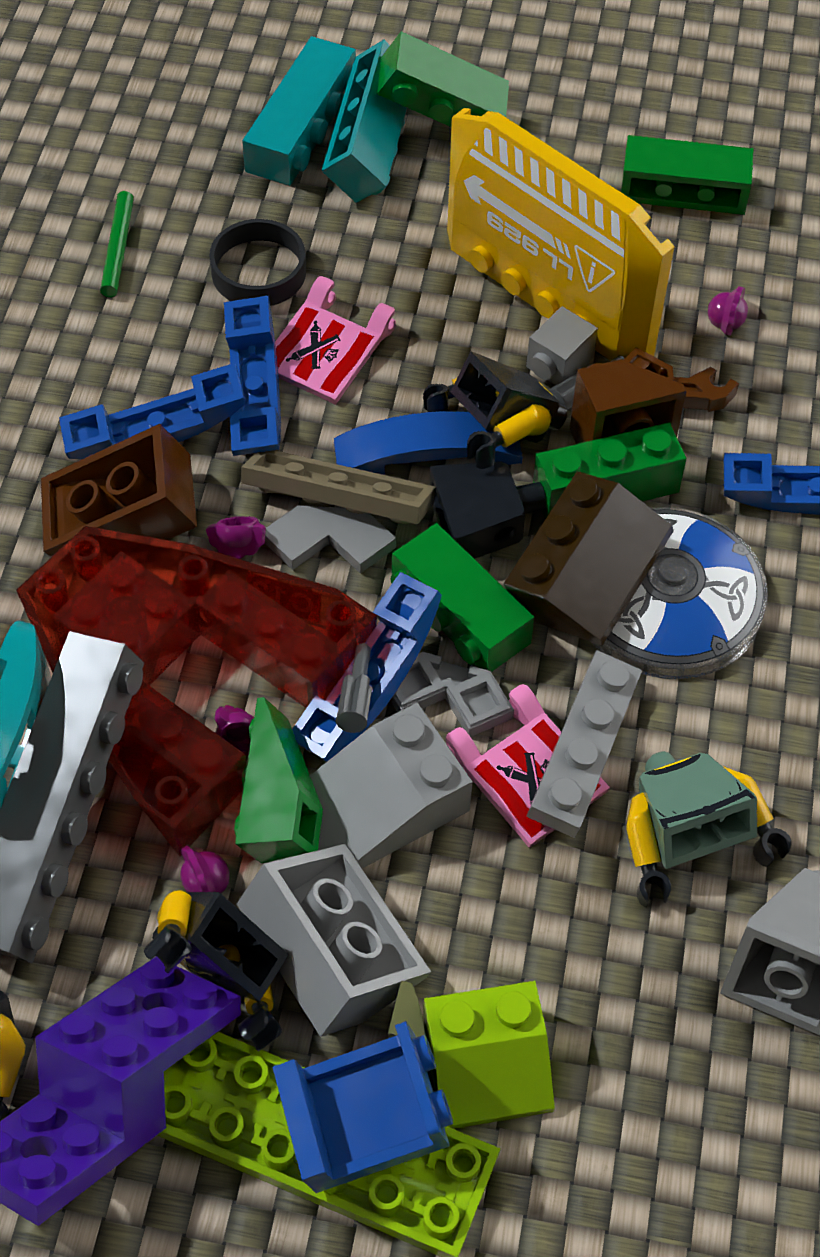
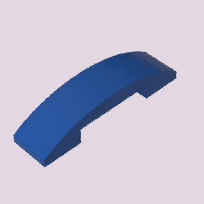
[224,296,281,456]
[59,363,246,459]
[334,412,523,475]
[723,453,820,515]
[292,572,442,762]

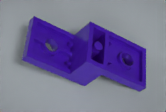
[0,956,241,1226]

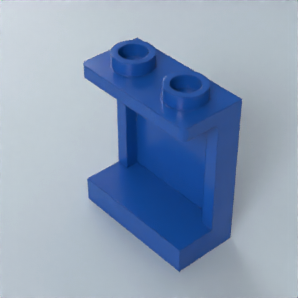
[272,1021,453,1193]

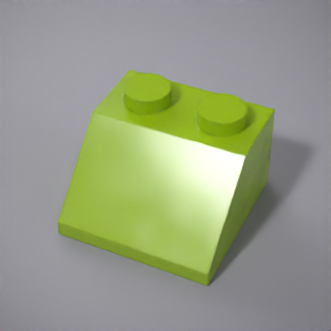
[423,981,555,1129]

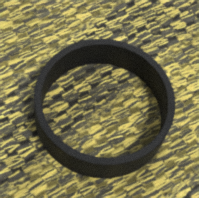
[209,219,306,306]

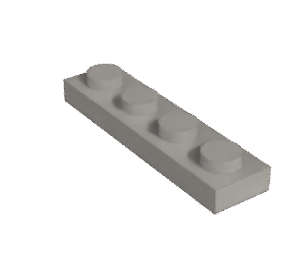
[526,650,642,838]

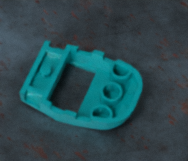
[0,620,51,809]

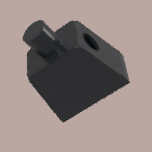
[430,461,546,559]

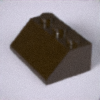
[504,471,674,646]

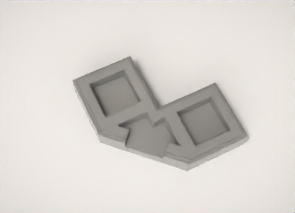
[265,506,396,574]
[390,652,514,737]

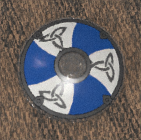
[592,507,768,679]

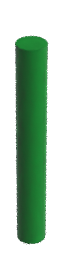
[100,191,134,298]

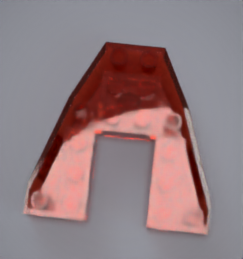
[16,526,377,857]

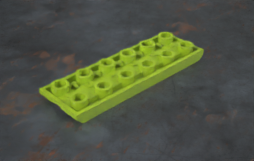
[157,1032,501,1257]

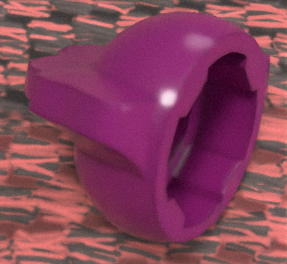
[707,286,748,335]
[206,516,266,559]
[215,705,254,757]
[180,846,230,894]

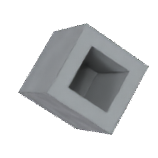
[526,306,598,385]

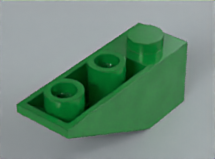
[234,697,323,863]

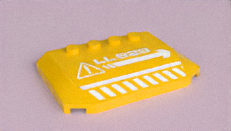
[447,108,675,361]

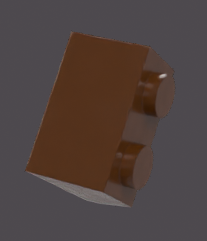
[569,359,687,444]

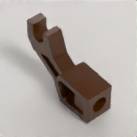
[624,347,739,412]

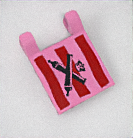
[275,276,396,405]
[445,684,610,848]

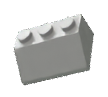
[237,844,431,1037]

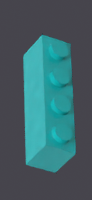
[242,36,356,186]
[322,39,407,203]

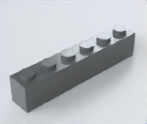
[0,631,144,964]

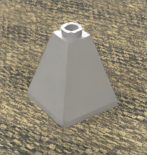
[720,868,820,1036]

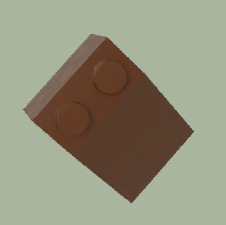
[41,424,197,556]

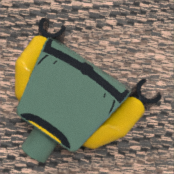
[626,751,792,907]

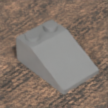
[310,702,472,868]

